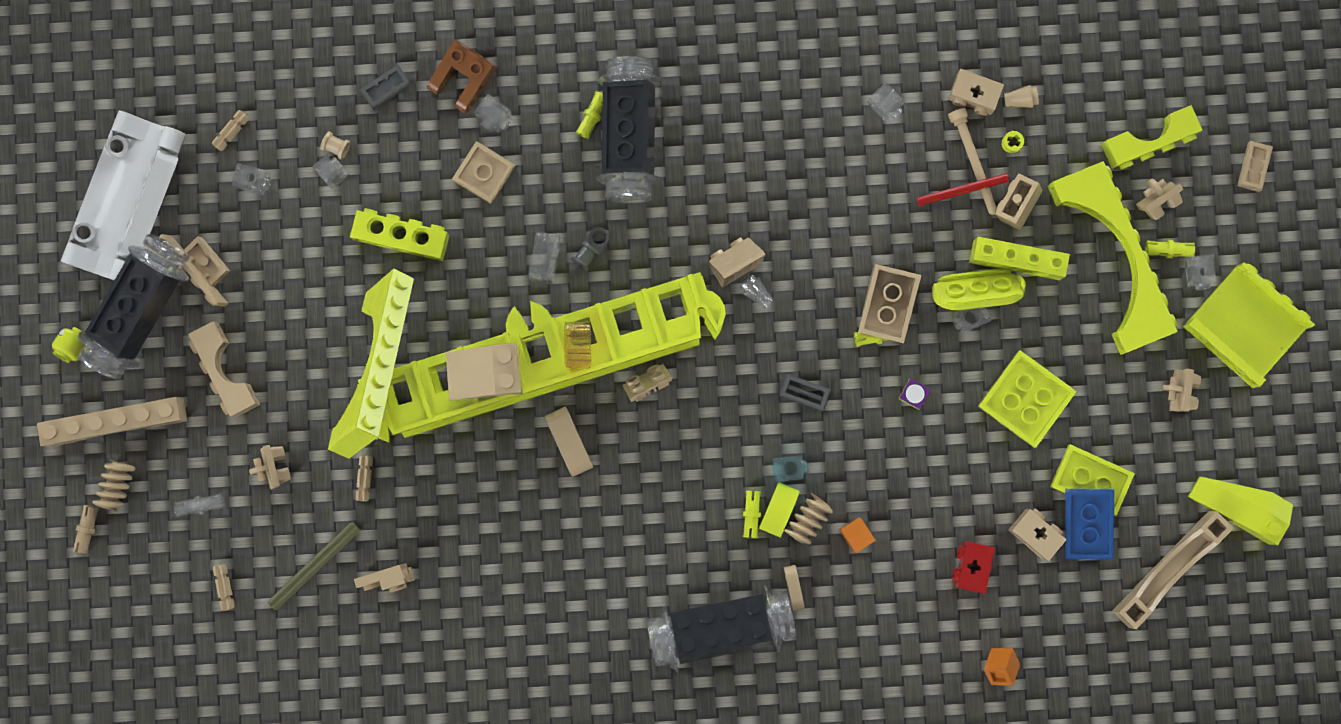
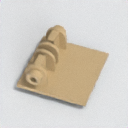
[622,364,673,402]

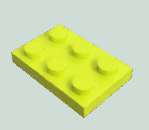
[1050,444,1135,516]

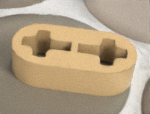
[783,565,805,611]

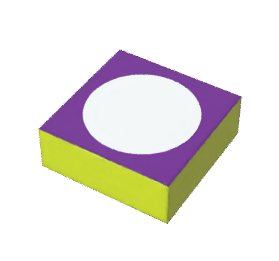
[899,378,931,410]

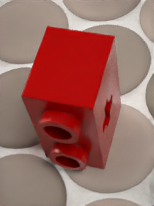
[952,541,995,594]

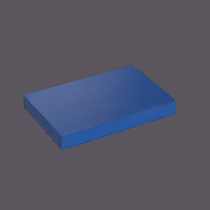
[1065,489,1114,559]

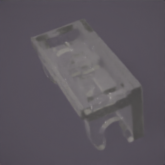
[528,232,561,283]

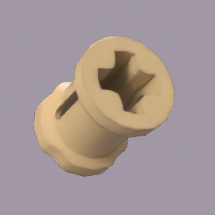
[320,131,351,160]

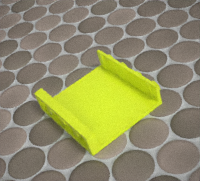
[1183,263,1315,388]

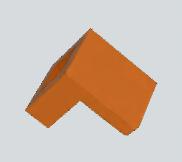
[839,517,876,553]
[984,648,1020,686]

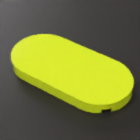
[932,269,1026,310]

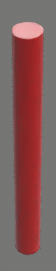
[917,173,1009,206]

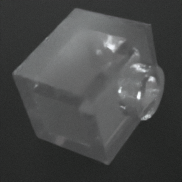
[474,94,512,133]

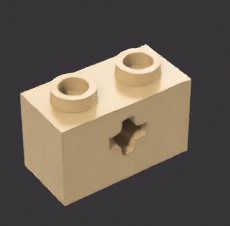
[948,69,1004,116]
[1008,508,1066,561]

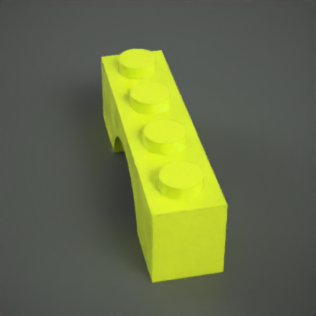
[1101,105,1202,170]

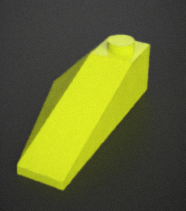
[1188,477,1293,545]

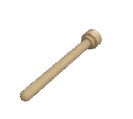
[948,108,997,215]

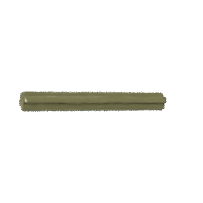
[268,522,360,610]

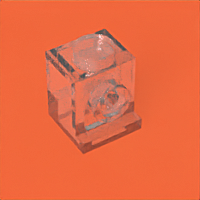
[312,155,350,189]
[232,163,271,195]
[1184,254,1216,290]

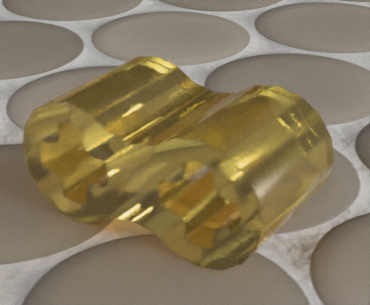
[564,322,591,368]

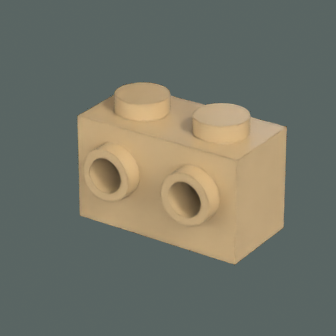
[996,173,1043,230]

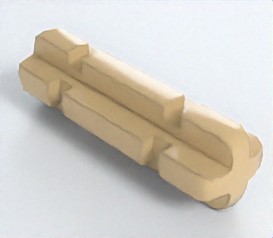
[212,110,249,151]
[355,456,373,502]
[213,564,234,611]

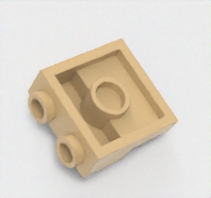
[354,563,415,593]

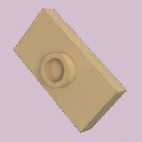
[1237,141,1273,192]

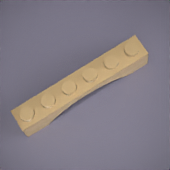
[37,397,187,447]
[1112,511,1234,629]

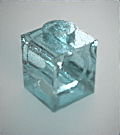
[772,455,807,482]

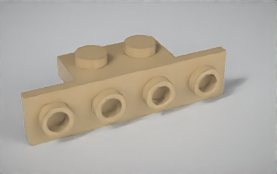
[158,234,230,307]

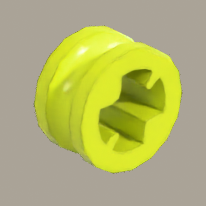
[1002,131,1024,153]

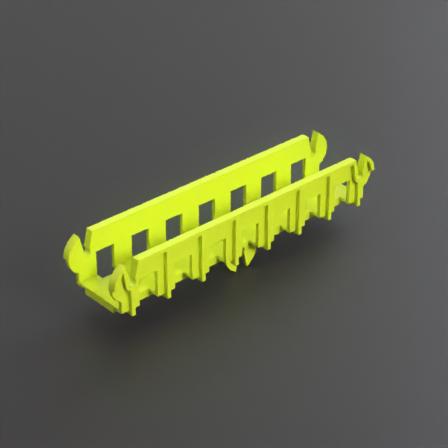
[357,272,726,443]

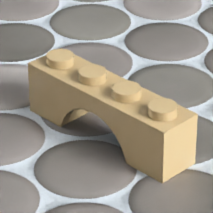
[188,321,260,418]

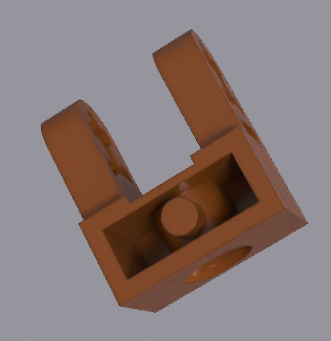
[427,40,498,114]

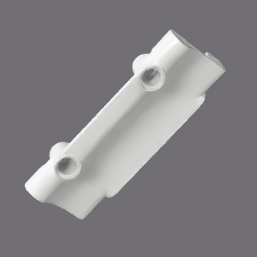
[61,110,186,280]

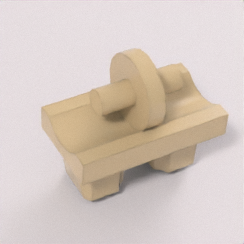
[1136,179,1183,220]
[1162,369,1201,412]
[249,445,291,490]

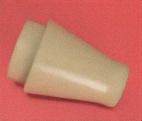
[1004,85,1039,108]

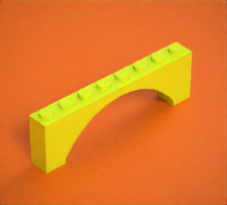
[1048,161,1178,355]
[328,269,414,459]

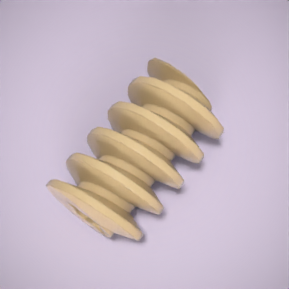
[92,460,135,511]
[784,493,833,544]

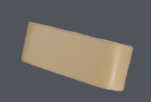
[545,406,594,477]

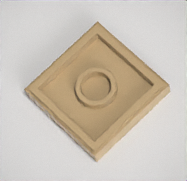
[452,141,516,205]

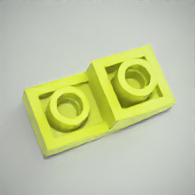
[759,482,800,538]

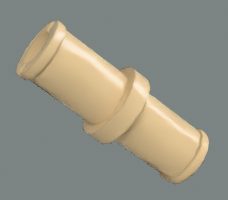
[72,505,99,554]

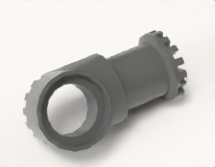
[570,227,610,271]

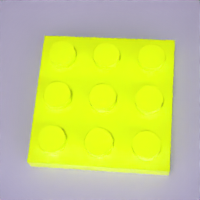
[978,350,1077,448]

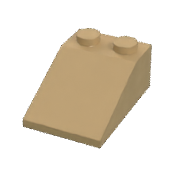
[708,237,765,288]
[858,264,921,343]
[446,343,523,401]

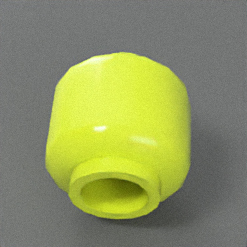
[52,327,88,363]

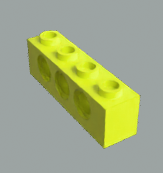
[350,208,450,262]
[969,237,1070,280]

